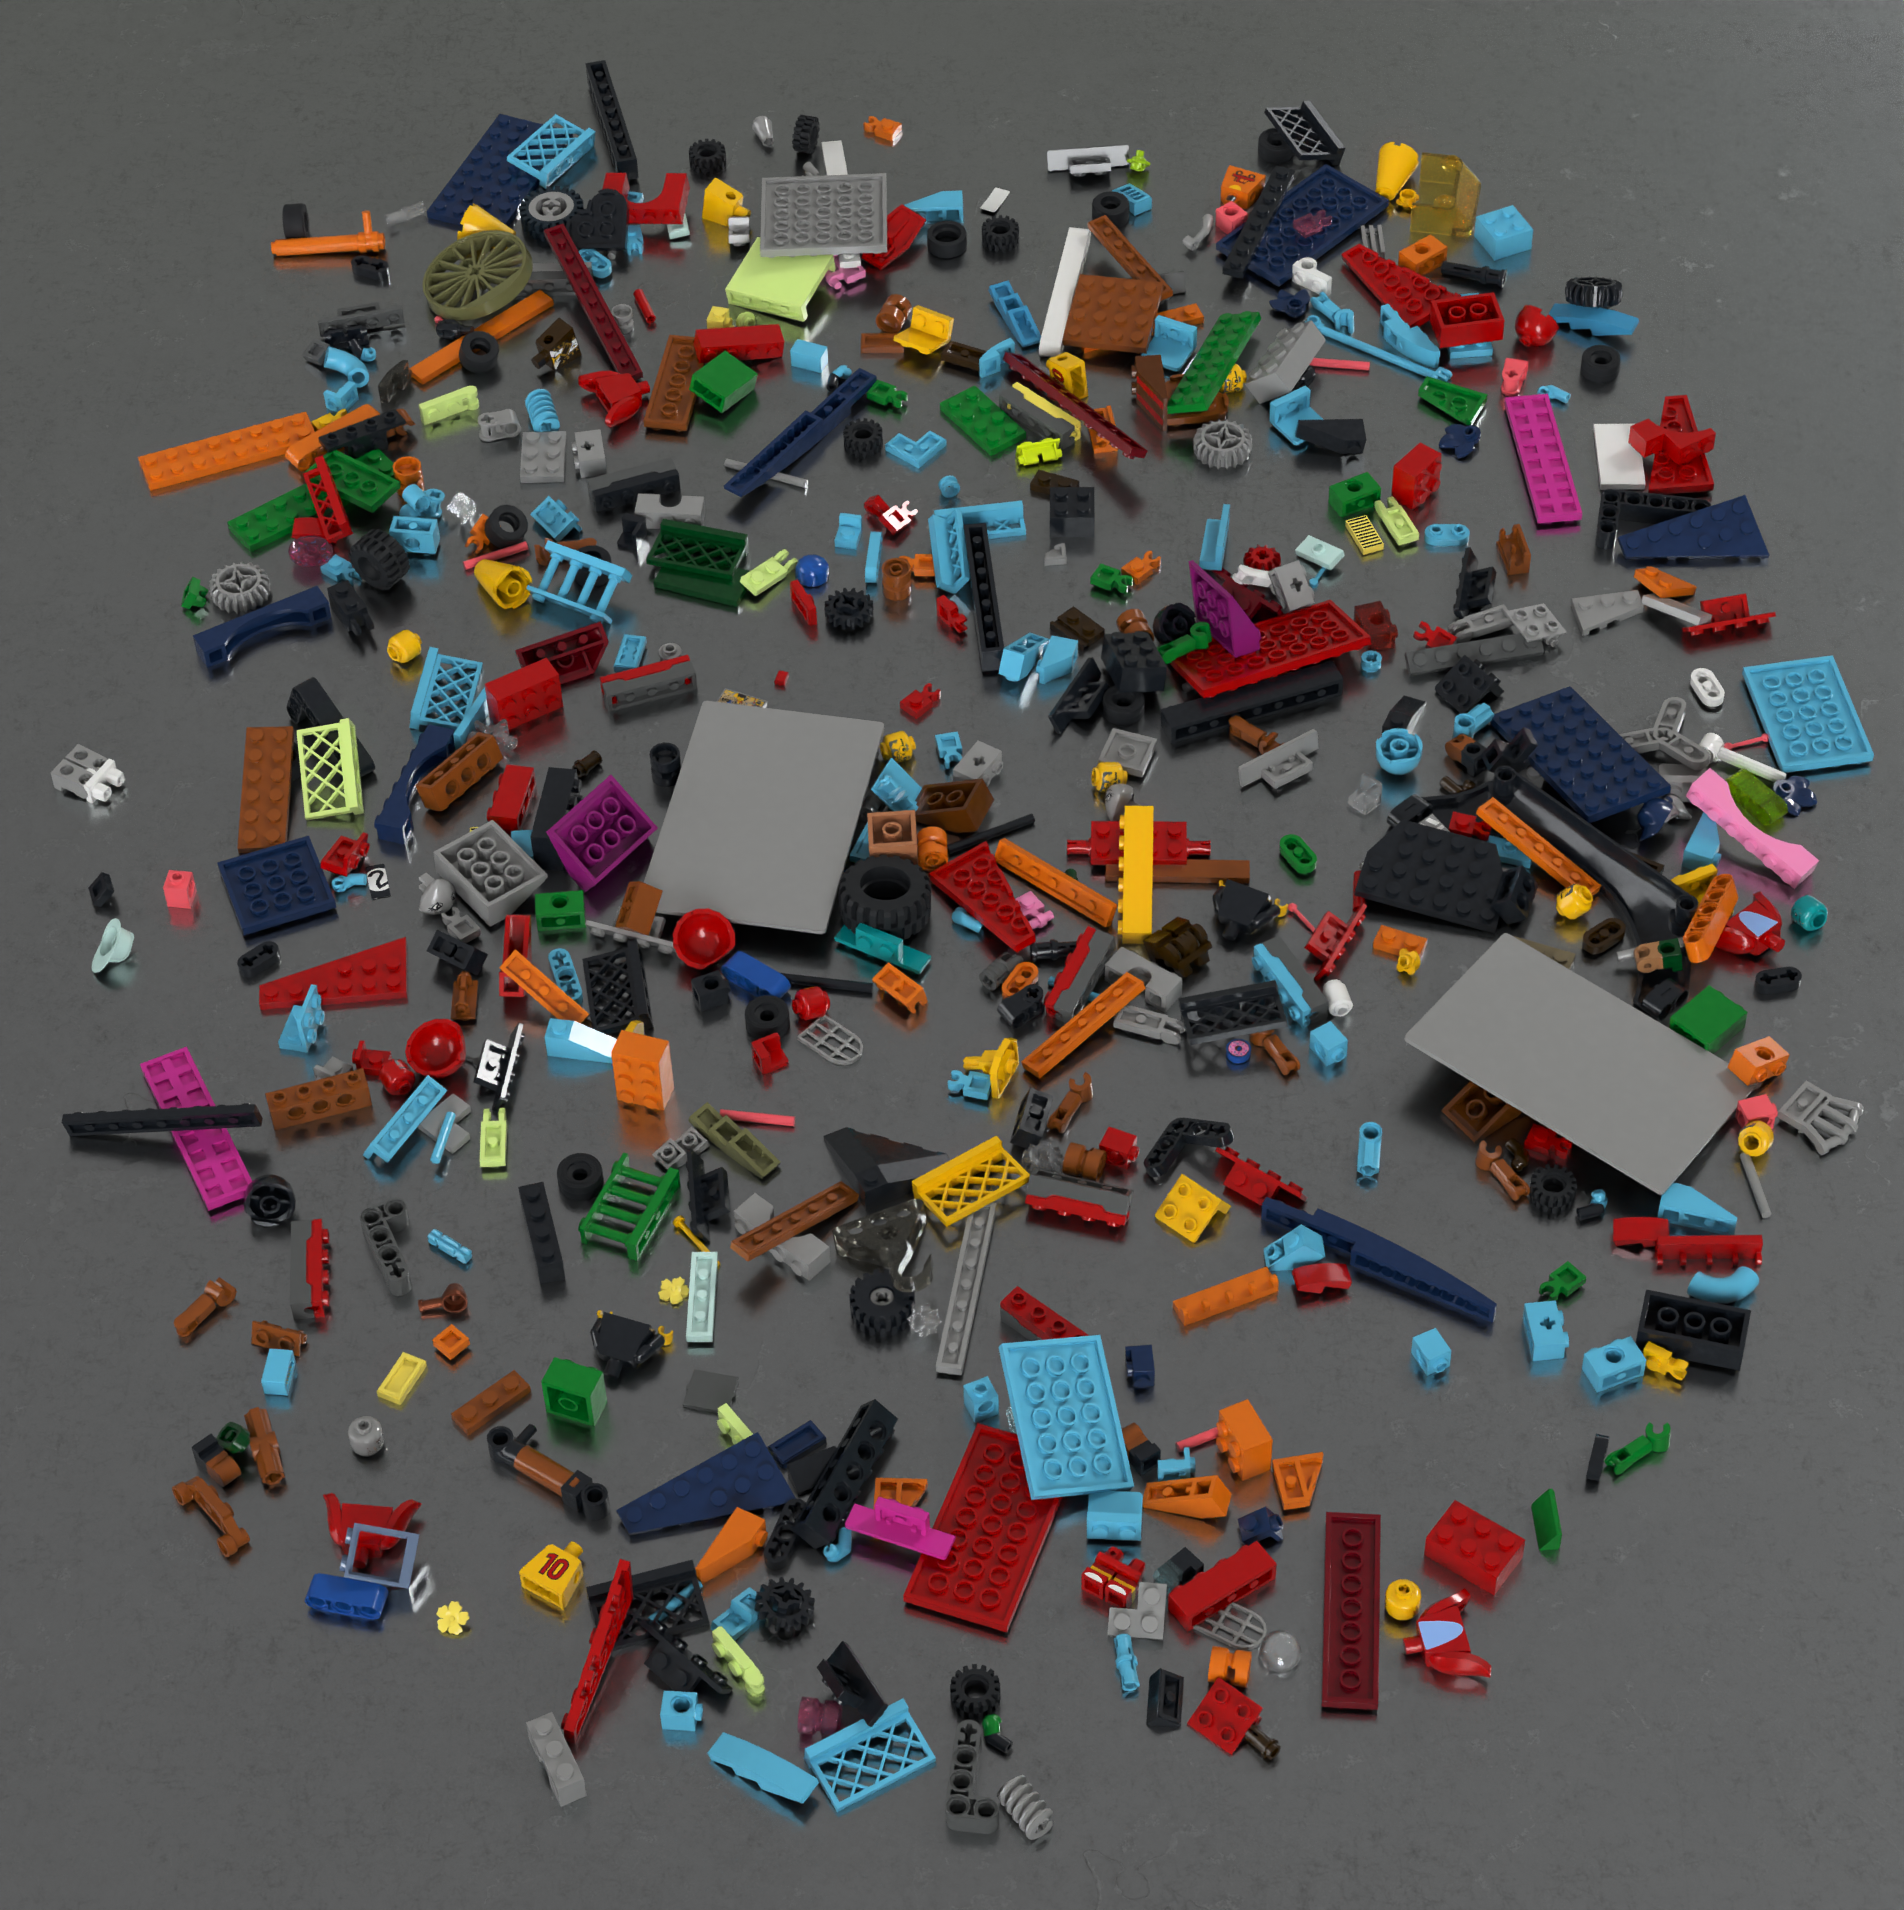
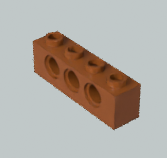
[415,732,503,812]
[265,1068,372,1131]

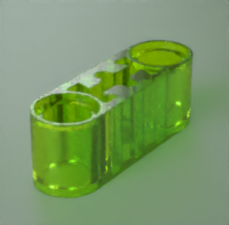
[1724,769,1788,826]

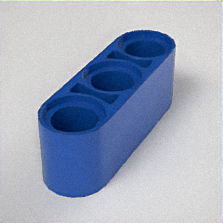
[721,951,791,999]
[305,1573,389,1620]

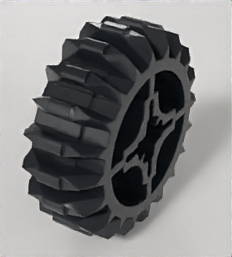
[1565,276,1623,308]

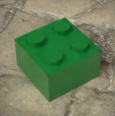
[541,1357,607,1427]

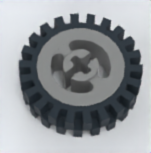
[519,186,584,242]

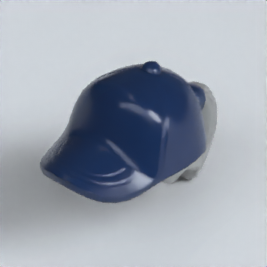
[1637,794,1692,842]

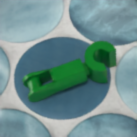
[1157,622,1212,664]
[1605,1422,1671,1475]

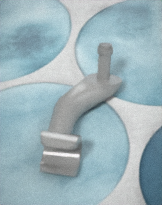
[1183,214,1214,250]

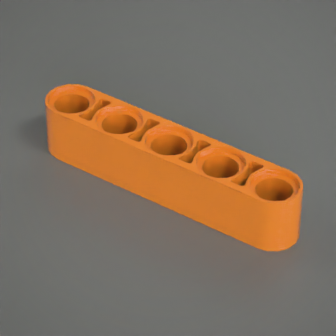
[285,404,380,471]
[1683,874,1739,963]

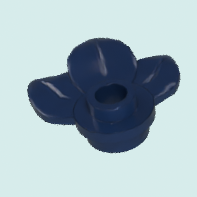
[1269,289,1310,317]
[1439,424,1481,459]
[1772,776,1818,816]

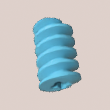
[525,389,560,432]

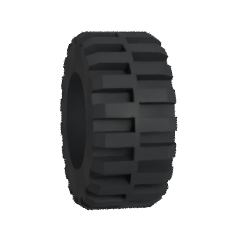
[839,855,931,940]

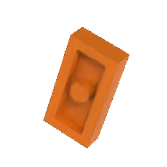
[1373,925,1427,958]

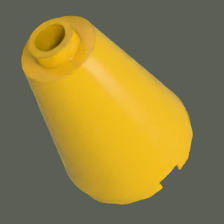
[1375,142,1419,200]
[457,203,516,251]
[474,559,532,609]

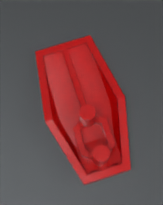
[862,204,926,270]

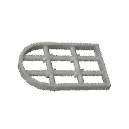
[797,1015,863,1065]
[1194,1602,1267,1650]

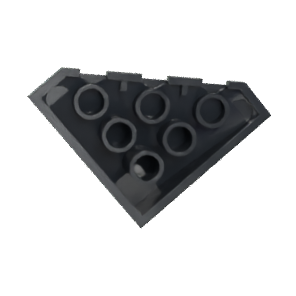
[823,1127,950,1211]

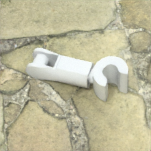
[1232,565,1276,595]

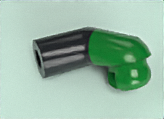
[982,1714,1013,1753]

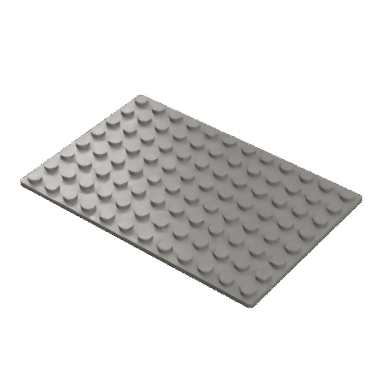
[644,701,884,934]
[1404,933,1758,1195]

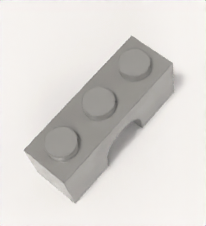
[635,493,706,529]
[1105,946,1182,1013]
[526,1712,587,1807]

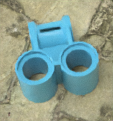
[399,484,445,519]

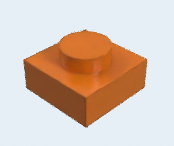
[432,1324,470,1360]

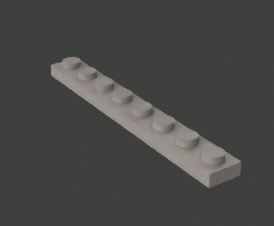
[936,1200,997,1375]

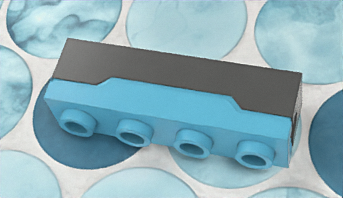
[1252,936,1329,1028]

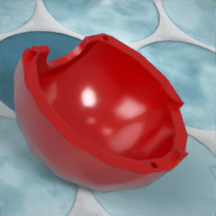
[673,908,735,970]
[405,1019,466,1079]

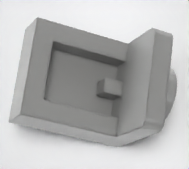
[728,216,750,246]

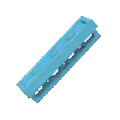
[934,501,1026,543]
[1199,504,1230,571]
[928,509,970,594]
[363,1075,447,1163]

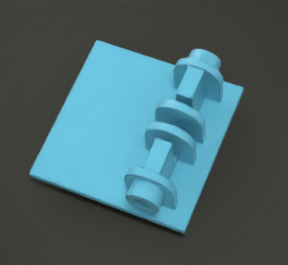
[871,758,922,811]

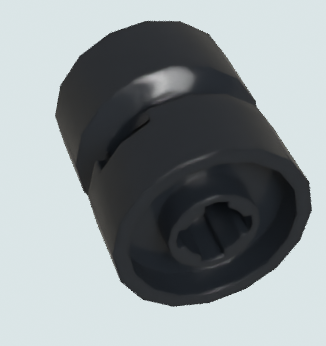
[649,742,681,787]

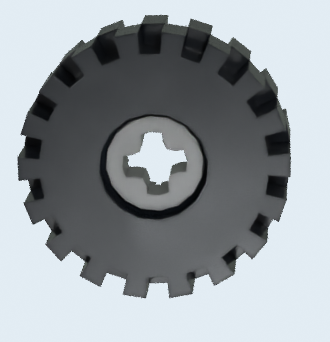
[849,1269,915,1337]

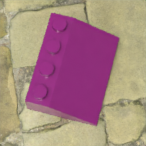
[1189,560,1261,658]
[546,775,658,893]

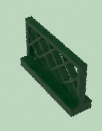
[646,519,749,580]

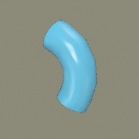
[324,346,369,388]
[1687,1266,1760,1304]

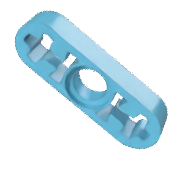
[865,531,883,583]
[548,948,583,1005]

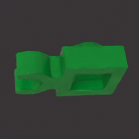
[867,380,908,408]
[1090,564,1133,594]
[1539,1261,1586,1301]

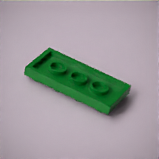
[940,385,1026,456]
[304,450,401,513]

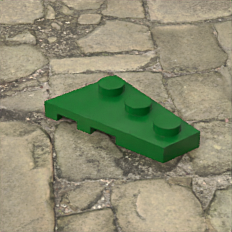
[1418,376,1487,426]

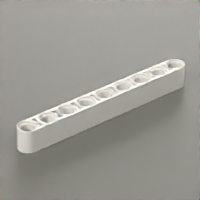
[1039,227,1091,357]

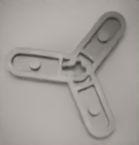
[1619,697,1709,770]

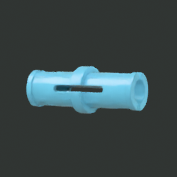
[1113,1634,1140,1691]

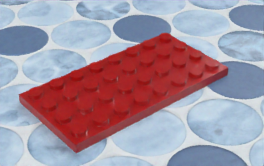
[1169,599,1371,698]
[903,1423,1063,1632]

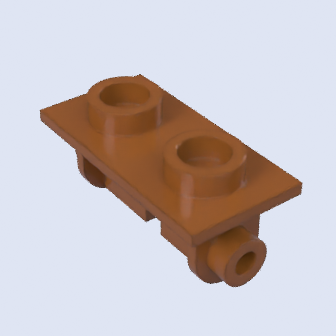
[451,971,478,1020]
[251,1320,307,1357]

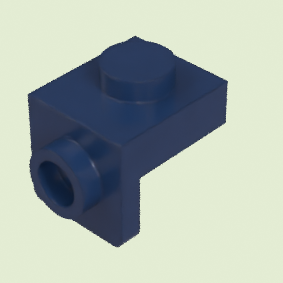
[1238,1506,1283,1546]

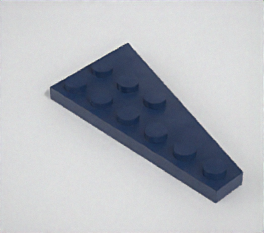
[1617,495,1770,560]
[616,1432,796,1536]

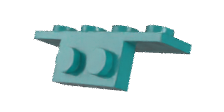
[835,923,931,974]

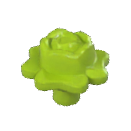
[1127,150,1150,172]

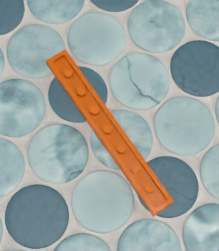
[408,290,554,385]

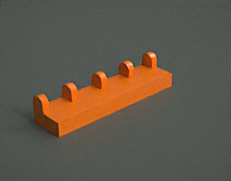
[499,949,590,1024]
[1173,1267,1279,1326]

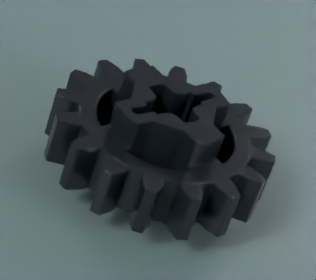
[824,588,873,630]
[754,1577,815,1633]

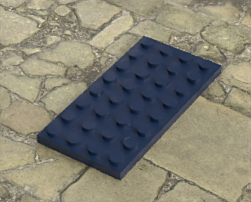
[427,114,573,227]
[1216,164,1389,286]
[1490,686,1671,823]

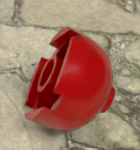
[1515,305,1559,347]

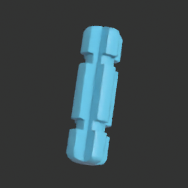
[427,1229,472,1264]

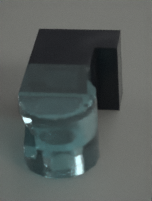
[1153,1547,1204,1599]

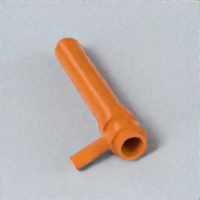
[271,211,385,256]

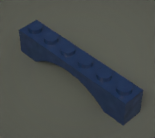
[193,586,332,668]
[374,724,455,845]

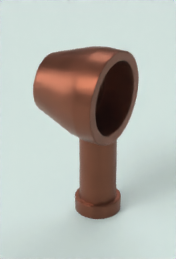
[418,1283,468,1313]

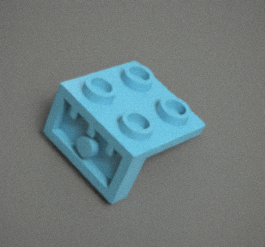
[278,984,325,1053]

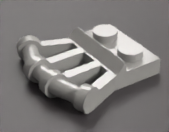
[1777,1080,1864,1155]

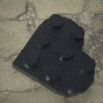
[566,189,629,251]

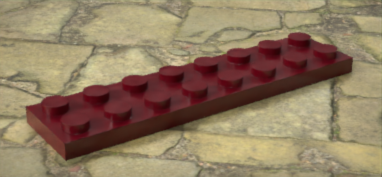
[1322,1512,1381,1710]

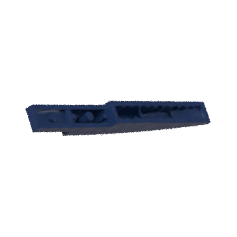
[724,368,877,497]
[1261,1197,1497,1323]

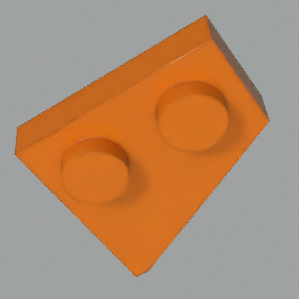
[1634,566,1697,598]
[1272,1452,1324,1510]
[873,1478,928,1510]

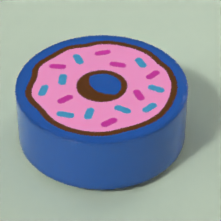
[1226,1039,1251,1063]

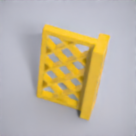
[911,1136,1030,1227]

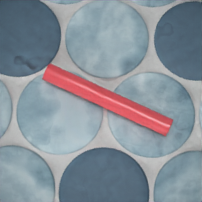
[1309,358,1370,371]
[463,541,528,570]
[720,1109,795,1127]
[1175,1427,1218,1453]

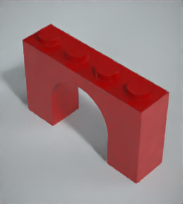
[602,173,690,224]

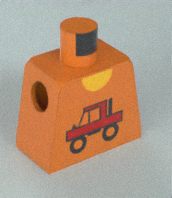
[1221,165,1266,209]

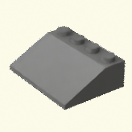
[433,820,548,926]

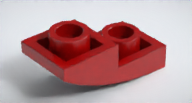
[291,517,340,544]
[1613,1217,1669,1248]
[1292,1263,1352,1294]

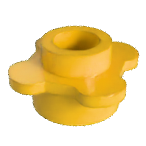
[1396,189,1419,208]
[1397,948,1420,975]

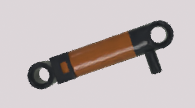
[487,1424,610,1520]

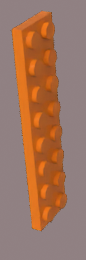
[138,412,315,491]

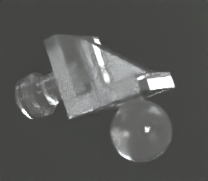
[446,490,482,528]
[466,719,518,750]

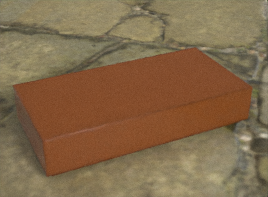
[861,333,904,353]

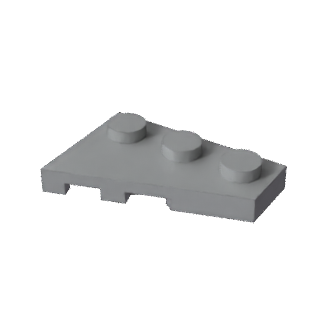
[1571,590,1644,637]

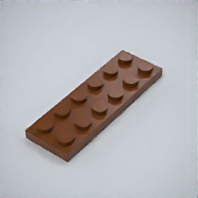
[643,335,706,431]
[237,726,295,853]

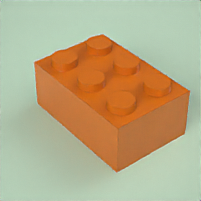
[611,1030,674,1111]

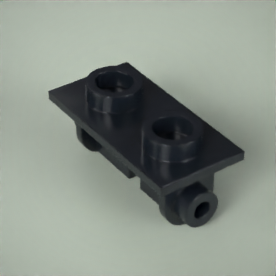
[324,325,370,350]

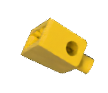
[702,177,751,227]

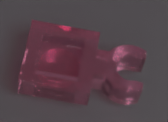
[1293,210,1332,238]

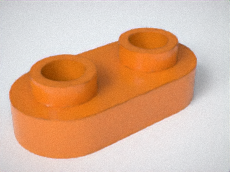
[1002,962,1038,999]

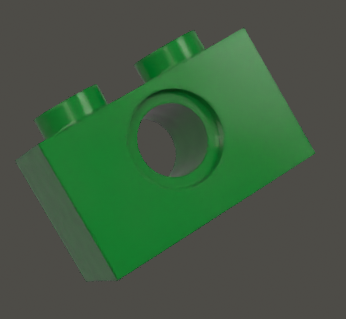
[1328,472,1381,518]
[535,890,586,931]

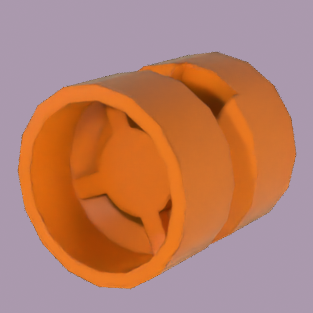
[393,456,425,497]
[917,826,948,872]
[1208,1646,1252,1688]

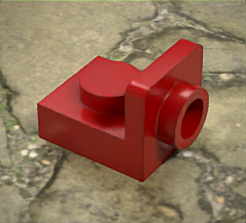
[352,1040,392,1076]

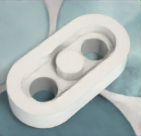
[1690,668,1725,707]

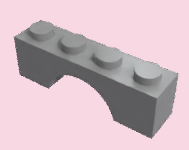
[734,1193,831,1281]

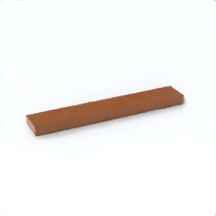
[1088,215,1173,301]
[1105,859,1250,884]
[730,1181,859,1262]

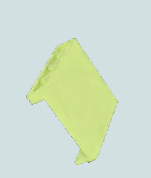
[725,237,836,322]

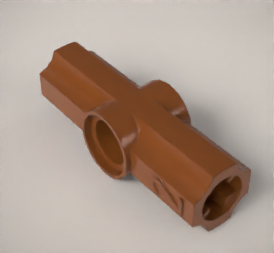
[244,1407,285,1485]

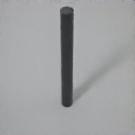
[947,813,1035,854]
[781,973,873,993]

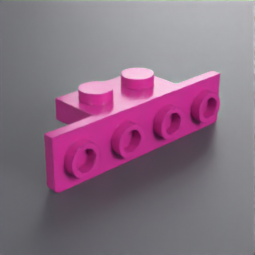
[845,1497,956,1560]

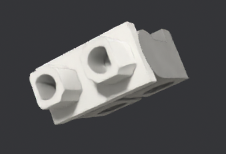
[51,744,125,804]

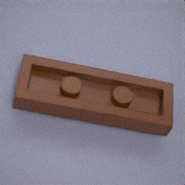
[451,1370,531,1436]

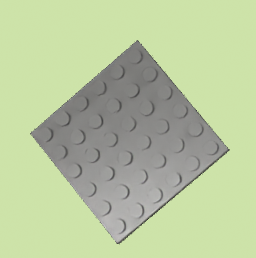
[760,173,887,258]

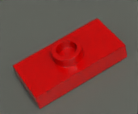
[790,579,817,626]

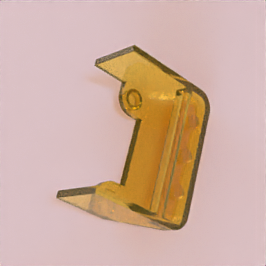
[1410,152,1481,237]

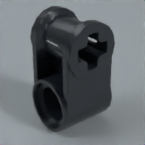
[997,984,1045,1029]

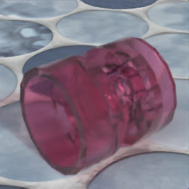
[797,1697,842,1737]

